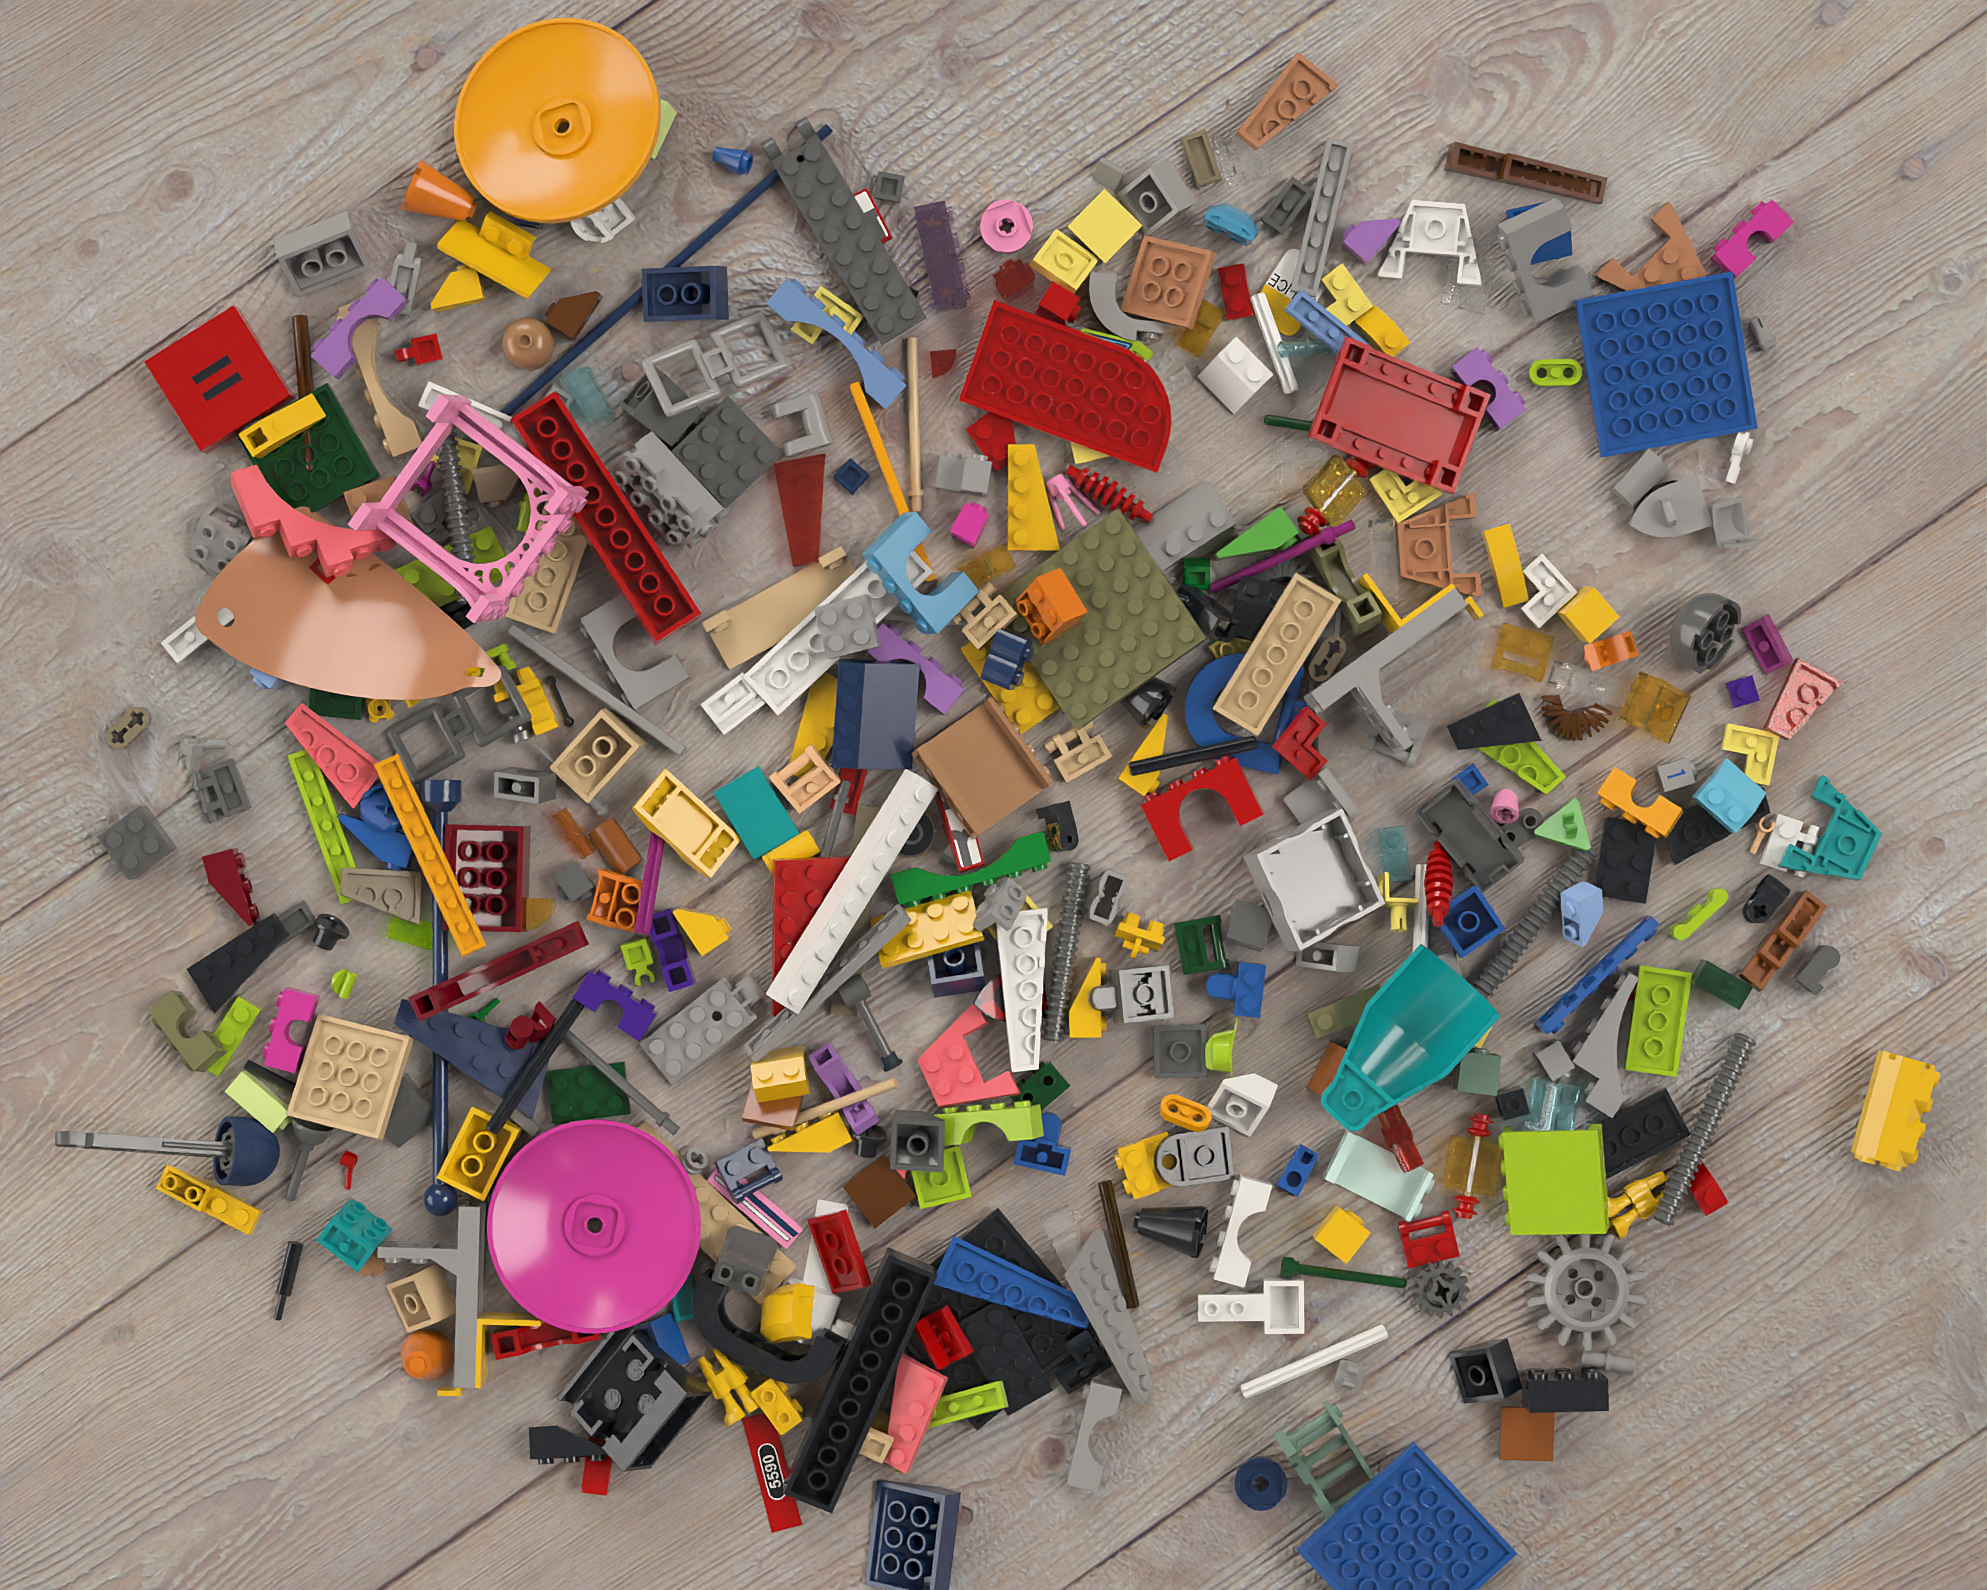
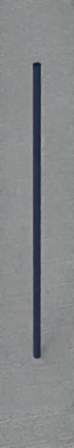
[474,124,833,444]

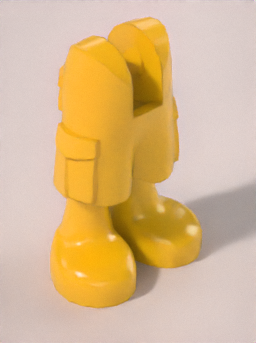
[1608,1171,1667,1240]
[698,1348,760,1428]

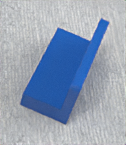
[635,1312,691,1366]

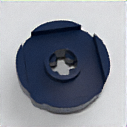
[1234,1456,1287,1511]

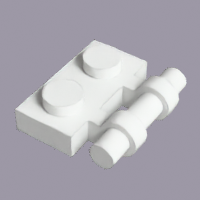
[1760,814,1820,878]

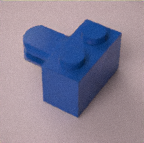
[1205,961,1266,1018]
[1013,1112,1071,1176]

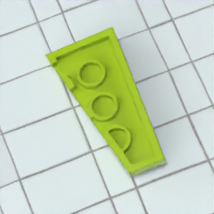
[1478,698,1566,794]

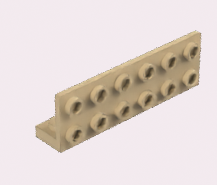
[702,546,855,669]

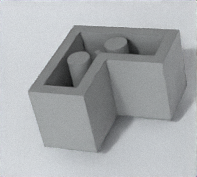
[935,452,992,497]

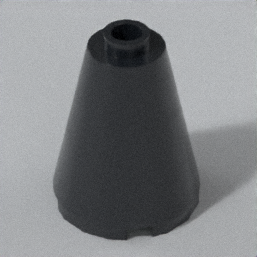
[1120,677,1176,730]
[1134,1206,1208,1259]

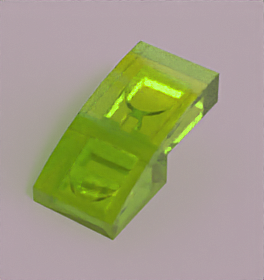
[386,916,432,951]

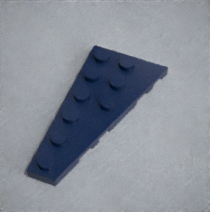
[393,999,550,1120]

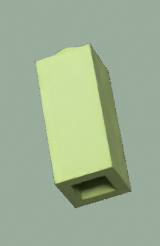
[225,1070,292,1133]

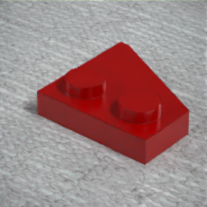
[966,412,1016,472]

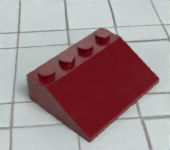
[443,824,531,932]

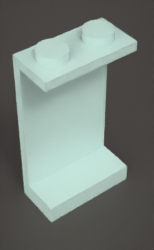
[1323,1130,1435,1222]

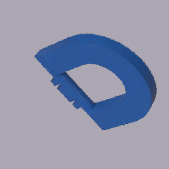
[1185,653,1306,774]

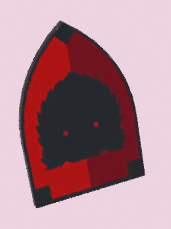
[973,974,1048,1022]

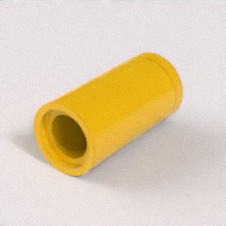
[762,829,821,875]

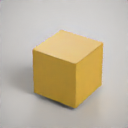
[1556,586,1619,643]
[1312,1204,1371,1264]

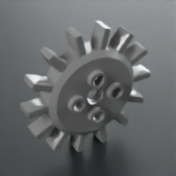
[1525,1232,1647,1351]

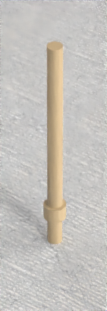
[752,1078,898,1140]

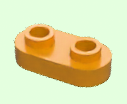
[1159,1094,1211,1132]

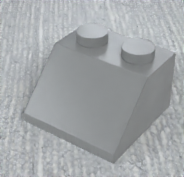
[1118,158,1197,236]

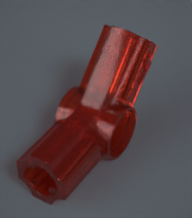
[1377,1103,1424,1174]

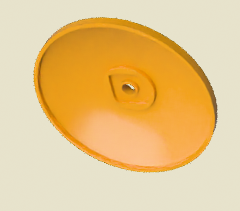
[454,18,661,223]

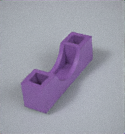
[310,277,410,380]
[865,623,965,715]

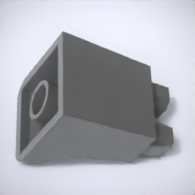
[620,366,705,446]
[712,1225,777,1296]

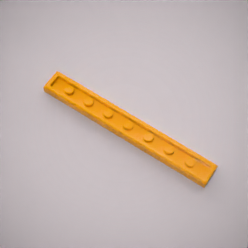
[849,381,937,583]
[374,754,487,957]

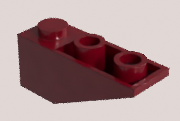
[202,848,260,926]

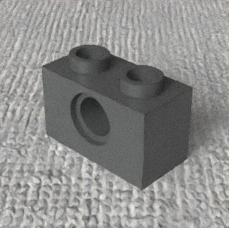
[494,767,556,804]

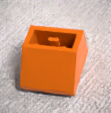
[1015,568,1088,646]

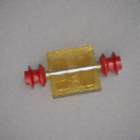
[1297,455,1375,535]
[1441,1112,1503,1219]

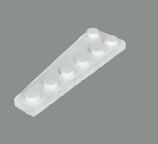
[995,908,1048,1072]

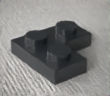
[1054,1329,1113,1394]

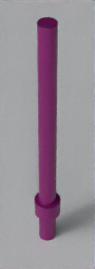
[1210,519,1356,593]

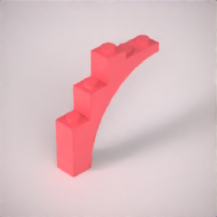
[231,465,398,577]

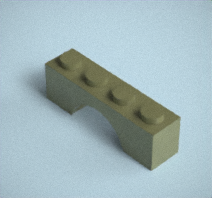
[1307,525,1382,636]

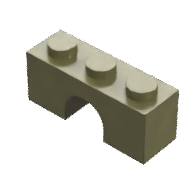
[148,990,227,1072]

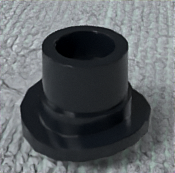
[312,914,350,951]
[850,1124,887,1158]

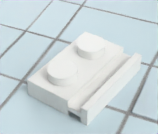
[701,672,766,735]

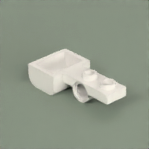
[1198,1278,1304,1334]

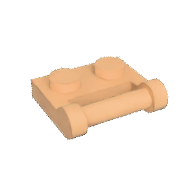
[770,744,841,814]

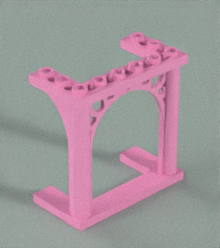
[348,394,589,623]

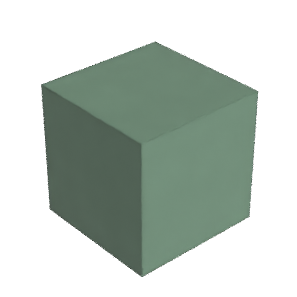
[1453,1048,1501,1096]

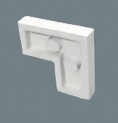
[1520,554,1578,629]

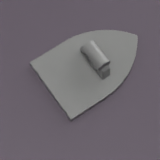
[1629,475,1713,538]

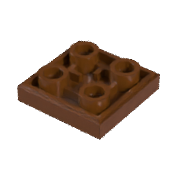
[843,1154,917,1228]

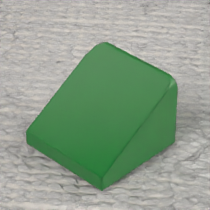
[1183,558,1210,590]

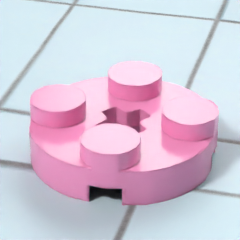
[980,199,1033,254]

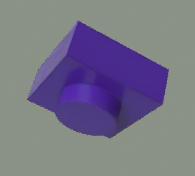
[1725,675,1760,708]

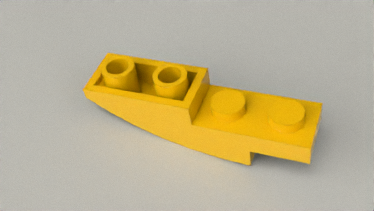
[156,1165,263,1235]

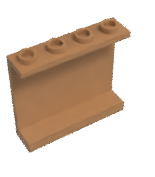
[912,696,1053,840]

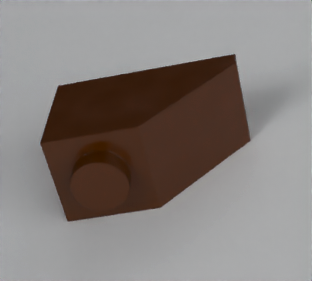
[545,291,603,341]

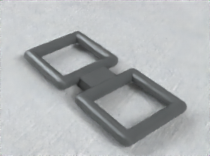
[386,665,532,784]

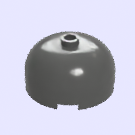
[1670,593,1741,674]

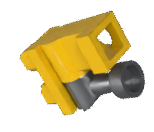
[493,666,561,744]

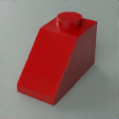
[1675,1159,1729,1216]

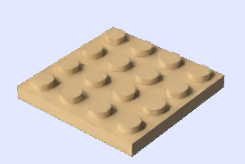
[286,1014,414,1141]

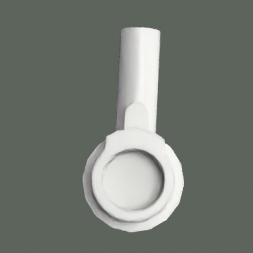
[1725,431,1754,484]

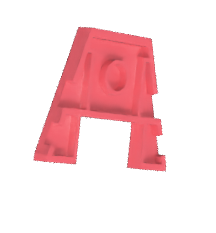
[917,1004,1021,1108]

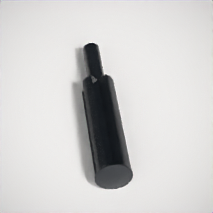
[274,1241,304,1321]

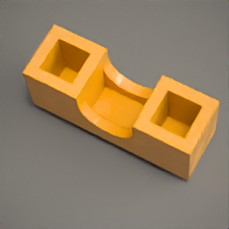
[1597,767,1683,839]

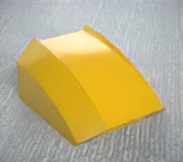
[760,1283,815,1343]

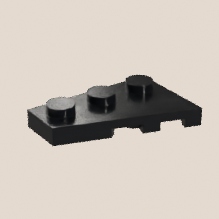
[1447,692,1542,750]

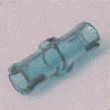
[1277,337,1332,359]

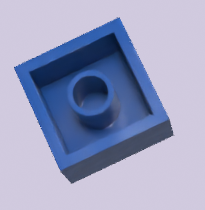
[1431,884,1506,958]

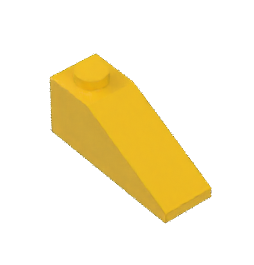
[1118,713,1168,796]

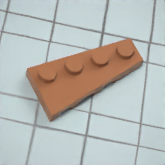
[1235,52,1338,151]

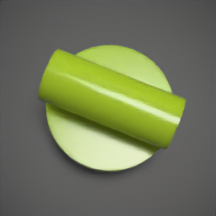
[331,969,358,999]

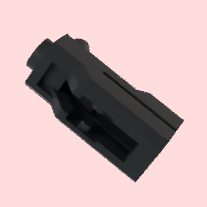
[1176,584,1241,643]

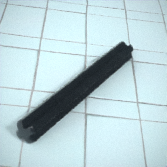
[1129,736,1258,776]

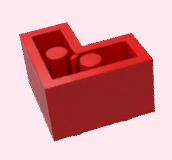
[1035,281,1081,325]

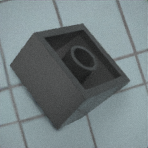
[384,1074,432,1148]

